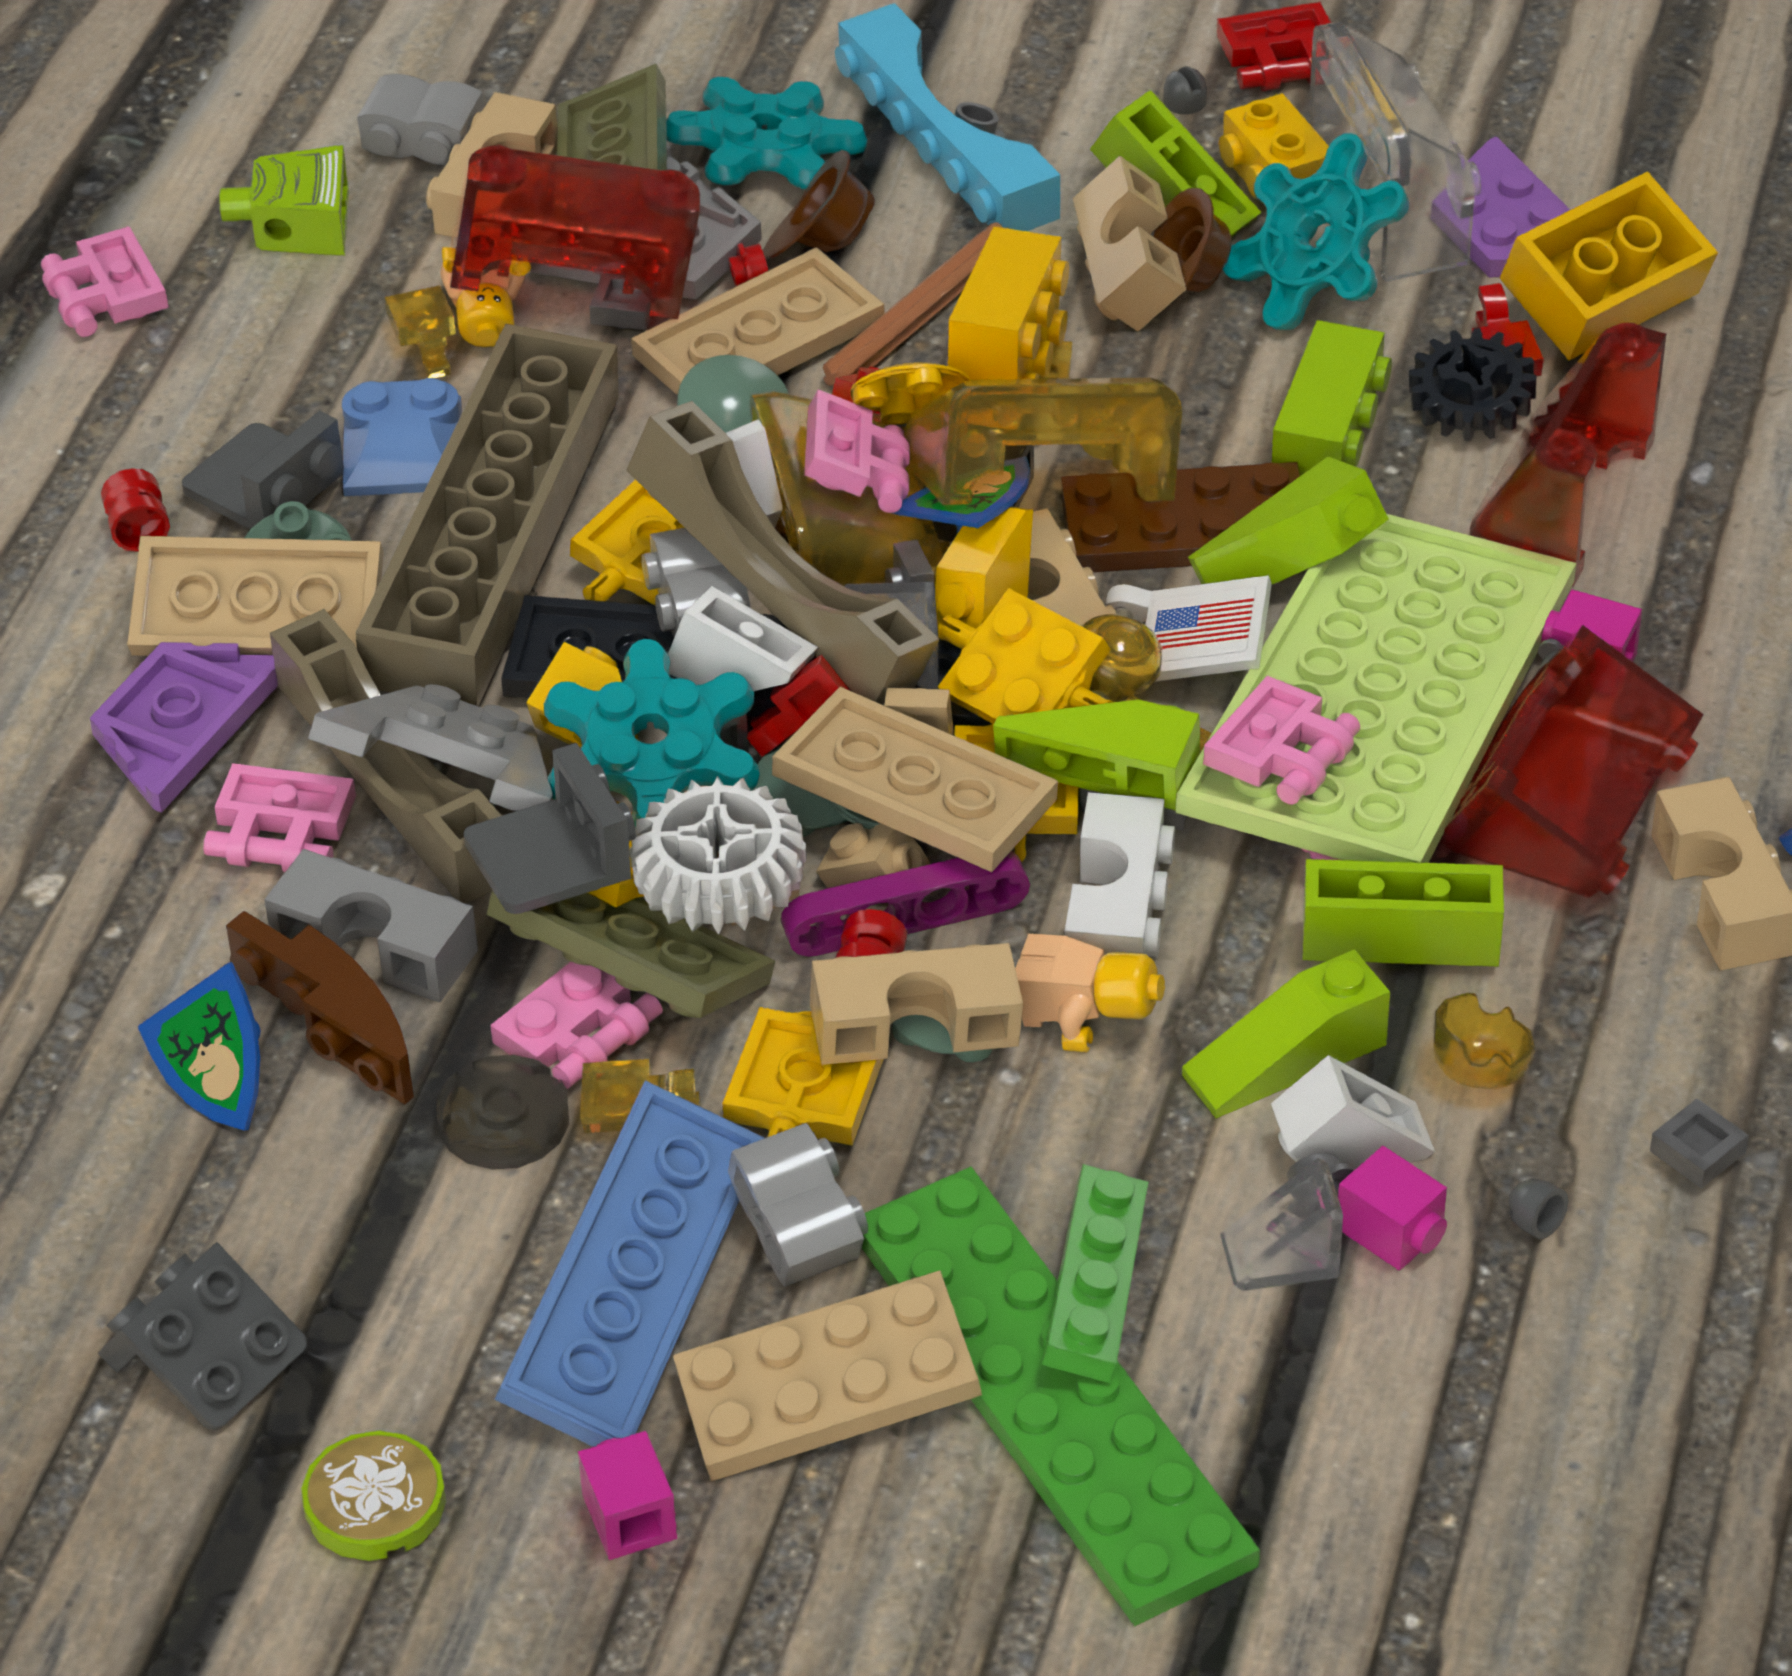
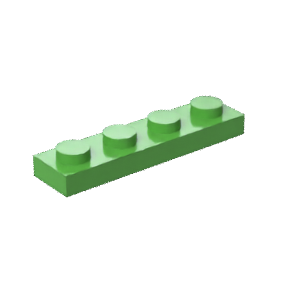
[1041,1164,1148,1383]

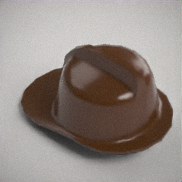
[763,150,875,259]
[1153,188,1232,293]

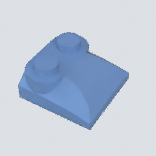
[342,378,463,496]

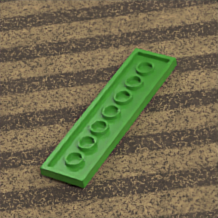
[861,1166,1260,1627]

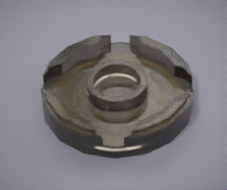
[436,1055,570,1170]

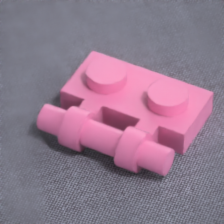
[41,226,168,337]
[804,389,910,513]
[1203,676,1360,805]
[203,763,356,872]
[490,962,663,1089]

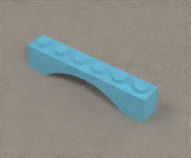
[835,3,1060,231]

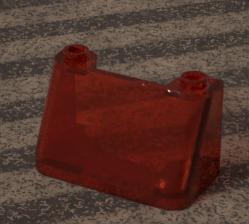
[450,145,700,319]
[1469,323,1667,587]
[1439,625,1704,898]

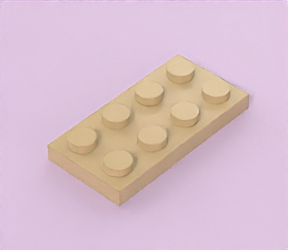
[631,248,885,395]
[127,536,384,656]
[772,687,1058,872]
[673,1270,982,1482]

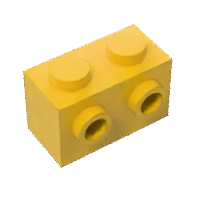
[1219,93,1329,205]

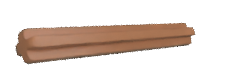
[823,222,1010,386]

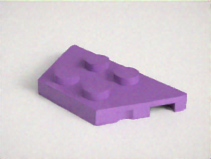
[1429,137,1570,278]
[90,642,278,813]

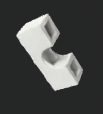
[1065,792,1175,957]

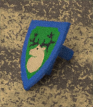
[891,456,1031,532]
[137,962,261,1131]

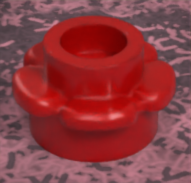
[728,243,769,287]

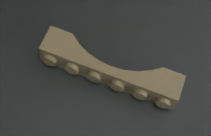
[626,401,939,705]
[270,609,501,904]

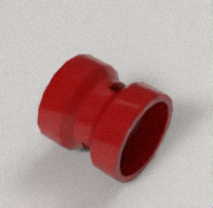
[101,468,170,552]
[835,909,907,958]

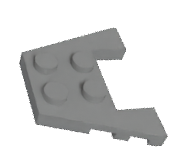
[529,145,762,300]
[308,684,553,811]

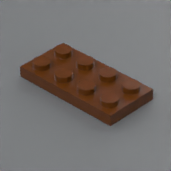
[1061,462,1300,572]

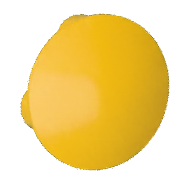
[850,362,969,425]

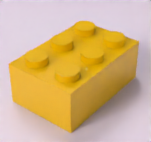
[1499,171,1719,360]
[947,226,1069,430]

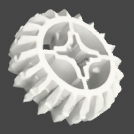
[630,776,806,935]

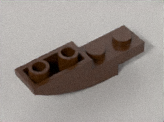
[226,911,414,1105]

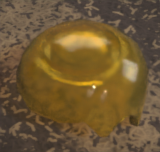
[1081,614,1163,702]
[1433,993,1535,1089]

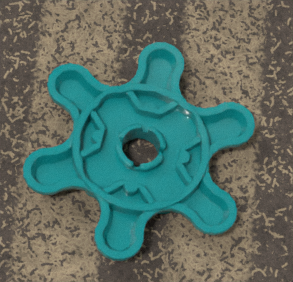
[666,76,867,189]
[1223,133,1409,330]
[543,639,760,829]

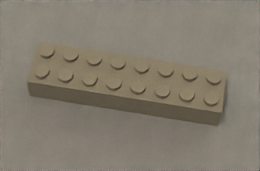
[356,324,618,707]

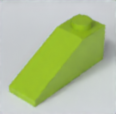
[1090,90,1262,237]
[1188,457,1389,585]
[993,699,1200,811]
[1182,949,1390,1119]

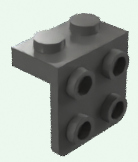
[182,410,344,529]
[464,743,636,914]
[98,1242,307,1430]

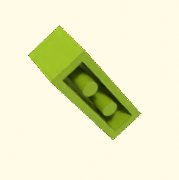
[1272,320,1392,476]
[1302,859,1504,967]

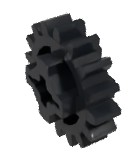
[1409,328,1536,441]

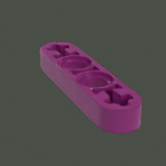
[780,851,1030,957]

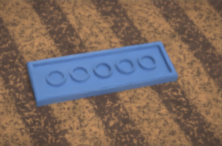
[494,1080,765,1447]

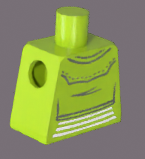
[219,145,349,255]

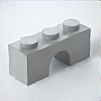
[264,849,478,1002]

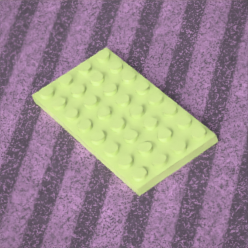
[1176,514,1576,863]

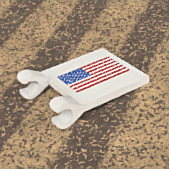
[1095,575,1272,697]

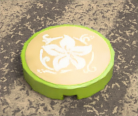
[301,1430,446,1561]

